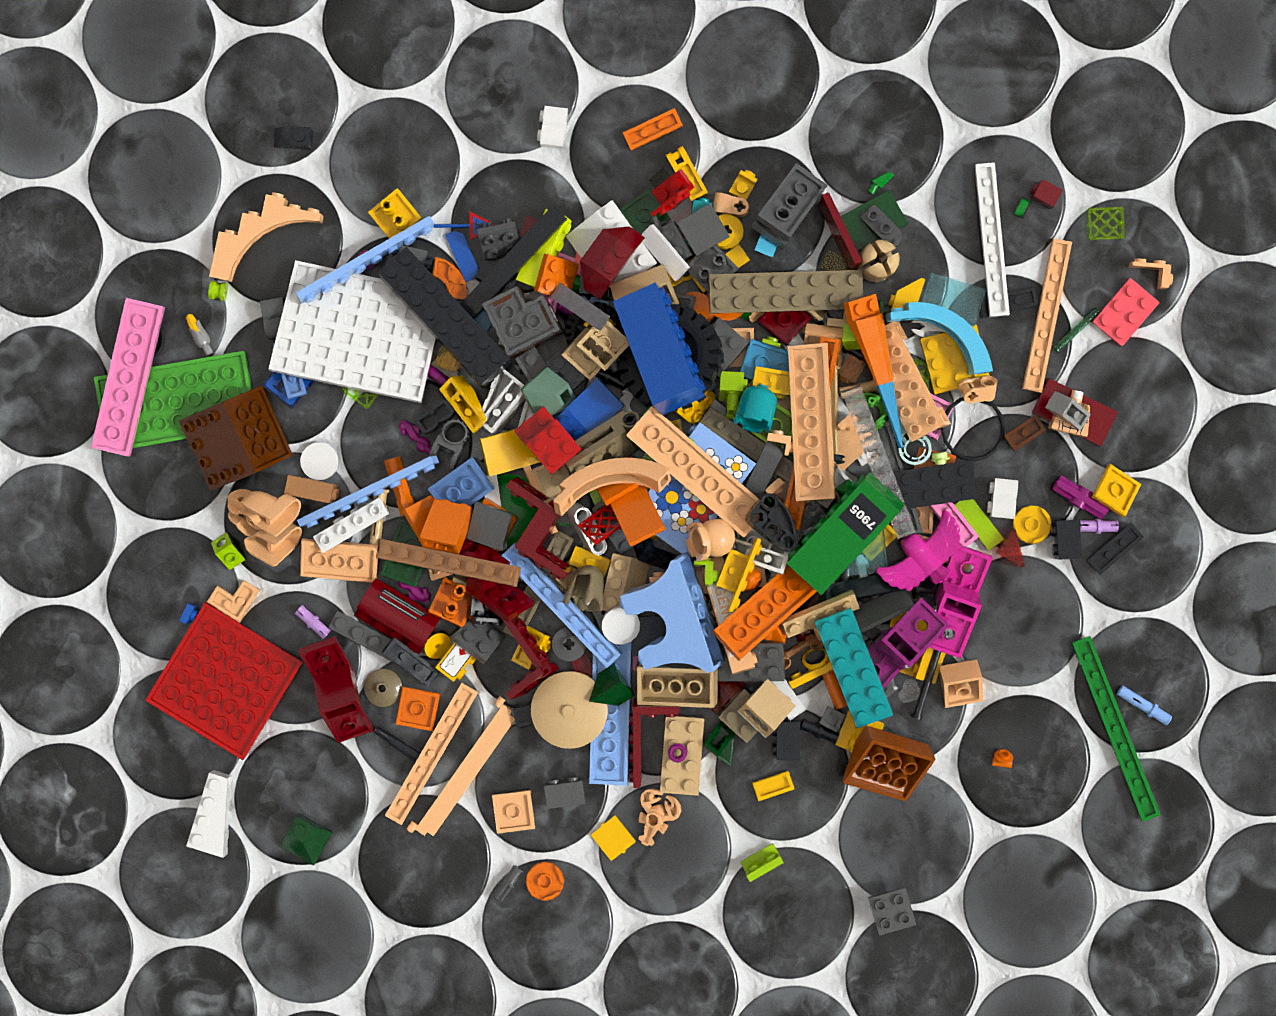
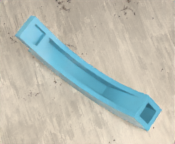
[886,302,993,375]

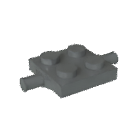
[649,216,693,277]

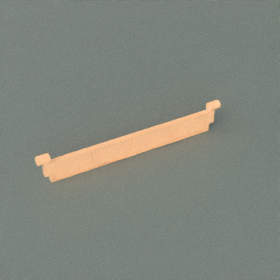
[406,696,515,836]

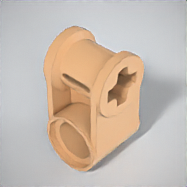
[712,192,749,218]
[958,376,997,403]

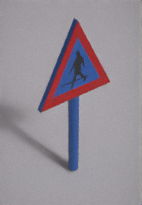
[434,211,496,240]

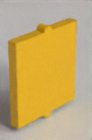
[591,815,636,861]

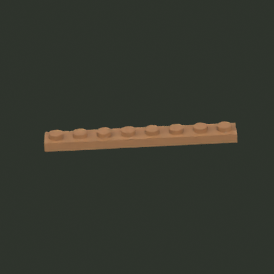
[376,539,521,587]

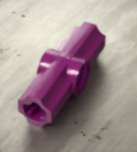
[1052,475,1109,520]

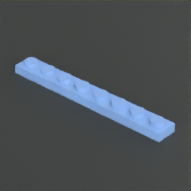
[296,216,434,304]
[297,456,439,528]
[502,543,622,668]

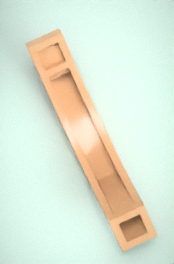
[553,458,671,517]

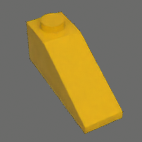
[439,376,487,433]

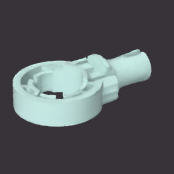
[888,419,932,466]

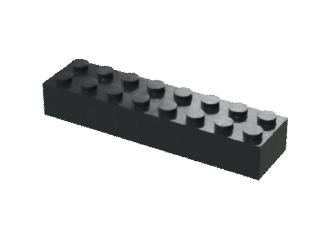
[378,247,511,389]

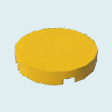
[1012,505,1052,544]

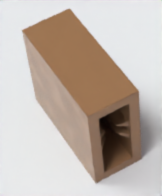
[284,475,341,503]

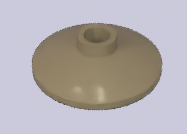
[364,669,402,707]

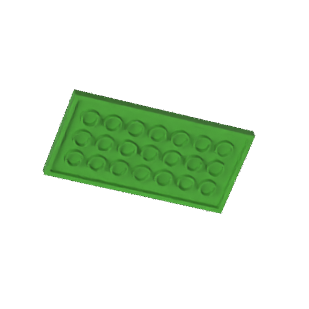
[94,351,252,453]

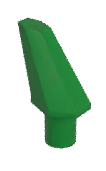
[868,172,894,195]

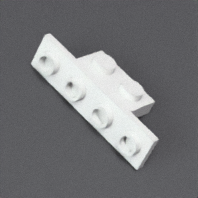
[313,497,389,553]

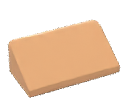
[803,323,843,352]

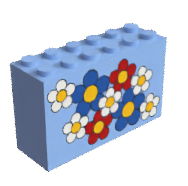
[646,423,756,554]

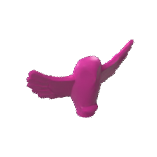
[876,510,961,591]

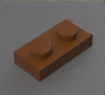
[1003,414,1046,452]

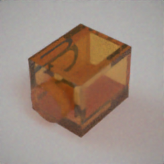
[837,354,866,386]

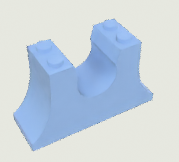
[620,552,725,673]

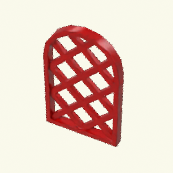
[578,504,621,545]

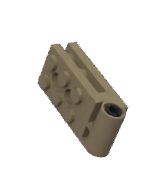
[564,411,640,475]

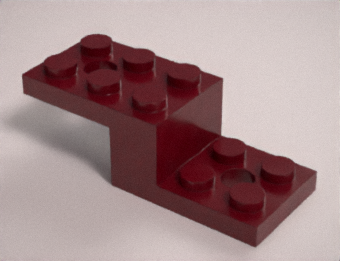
[459,535,534,622]

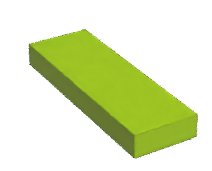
[954,499,1004,551]

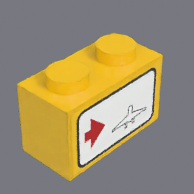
[435,643,476,682]

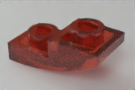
[710,681,744,714]

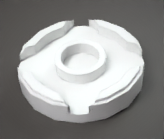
[300,442,339,480]
[601,606,640,644]

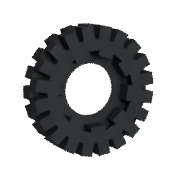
[616,304,724,412]

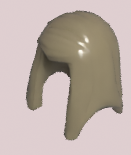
[563,565,604,613]

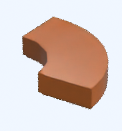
[432,257,468,301]

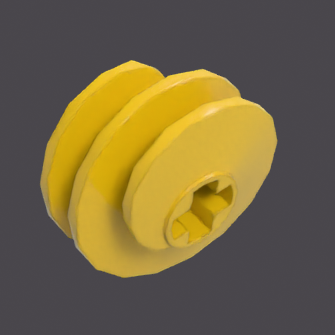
[717,214,744,250]

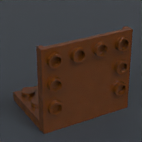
[179,385,293,491]

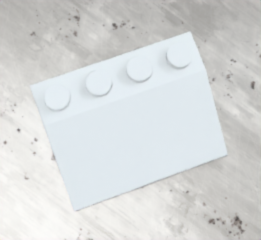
[566,200,657,298]

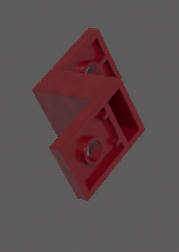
[507,477,574,579]
[299,636,374,743]

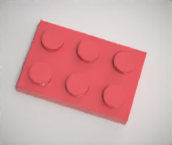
[1092,278,1160,347]

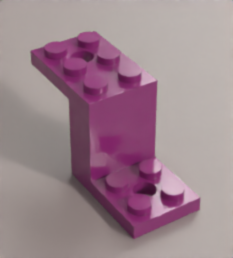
[868,598,949,689]

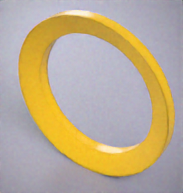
[802,647,829,669]

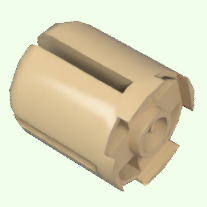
[858,240,900,283]

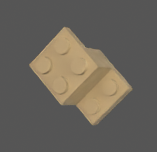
[561,321,629,380]

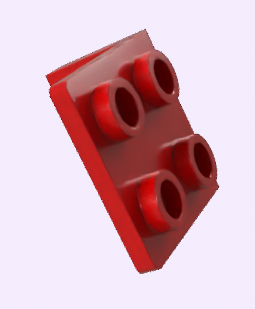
[650,169,695,217]

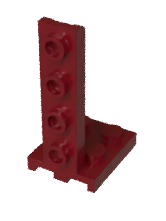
[501,616,559,700]
[629,699,679,788]

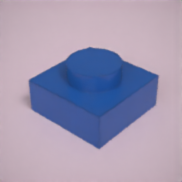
[179,603,198,624]

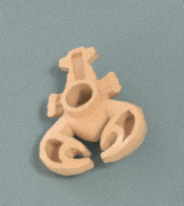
[639,788,682,846]

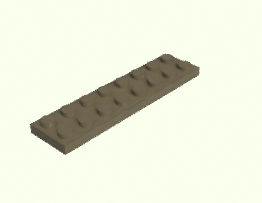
[708,270,863,314]

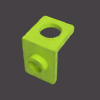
[211,533,245,570]

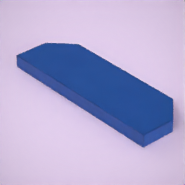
[445,231,479,282]

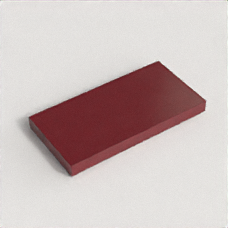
[818,192,862,270]
[1031,378,1118,447]

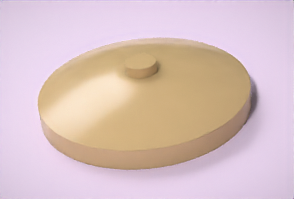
[531,671,608,749]

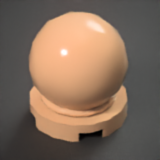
[685,519,735,562]

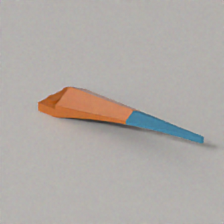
[844,294,903,448]

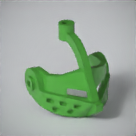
[849,393,887,431]

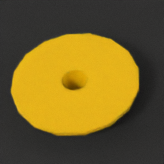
[424,633,451,659]

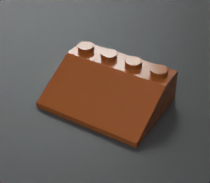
[842,725,936,801]

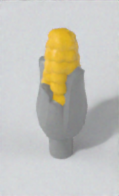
[186,314,213,356]

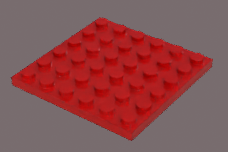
[145,602,304,760]

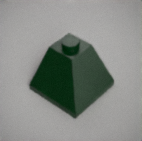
[281,814,333,866]

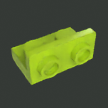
[740,843,784,882]

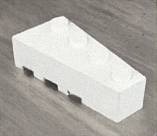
[187,770,232,858]

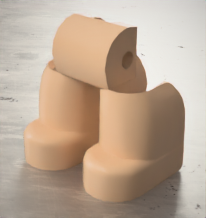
[227,489,302,566]

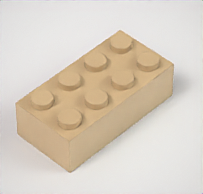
[637,663,718,708]
[660,714,704,796]

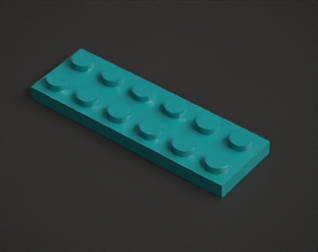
[815,607,893,728]

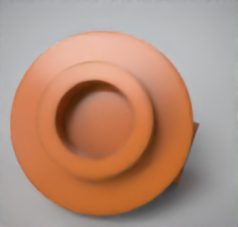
[992,749,1013,768]

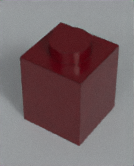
[1030,179,1063,210]

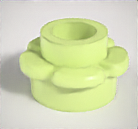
[931,451,950,465]

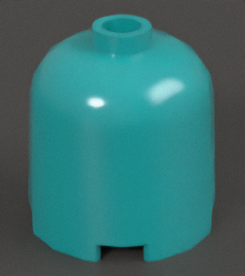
[733,384,777,434]

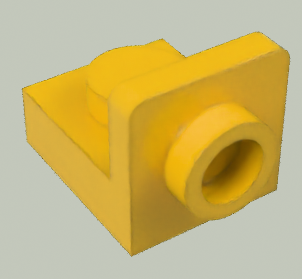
[729,170,757,200]

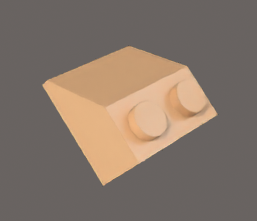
[939,659,983,708]

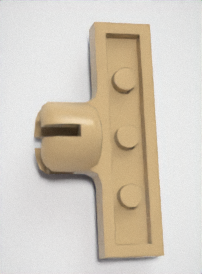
[782,590,860,641]

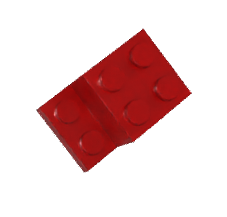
[514,406,582,475]

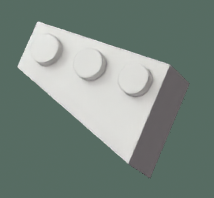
[482,370,526,434]

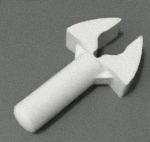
[911,320,945,338]

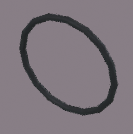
[941,396,1005,461]

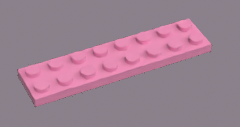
[91,298,165,457]

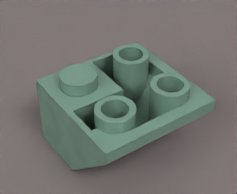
[520,367,576,415]

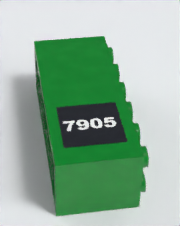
[787,472,905,595]

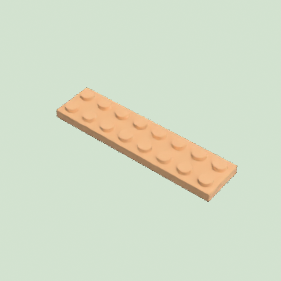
[788,343,836,501]
[626,406,769,538]

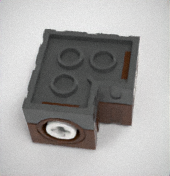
[482,286,564,357]

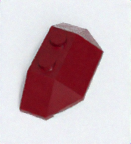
[580,226,645,300]

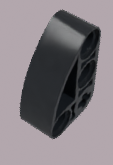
[745,493,797,551]

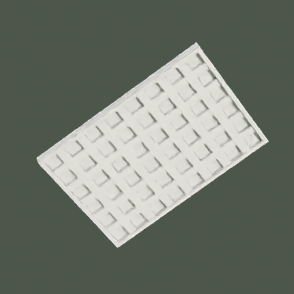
[269,260,436,403]

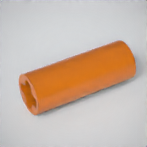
[822,670,847,710]

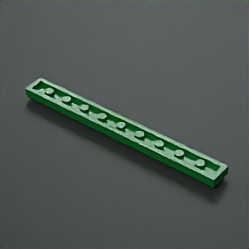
[1071,636,1161,822]

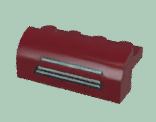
[354,578,441,655]

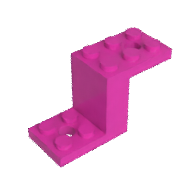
[929,545,993,658]

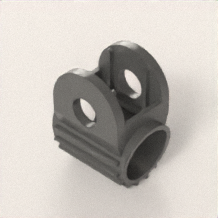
[429,419,470,470]

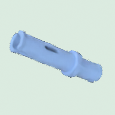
[1117,685,1172,726]

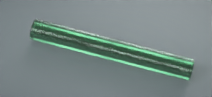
[1053,307,1100,353]

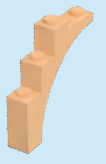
[209,192,324,282]

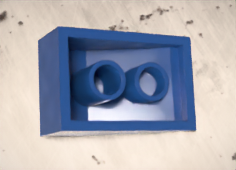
[555,378,625,441]

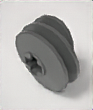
[552,627,586,662]

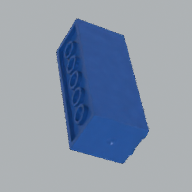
[613,282,706,415]

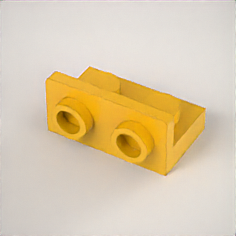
[752,366,790,399]
[511,626,553,671]

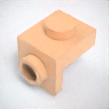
[766,430,793,456]

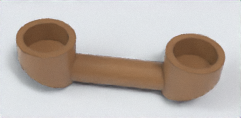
[784,634,824,669]

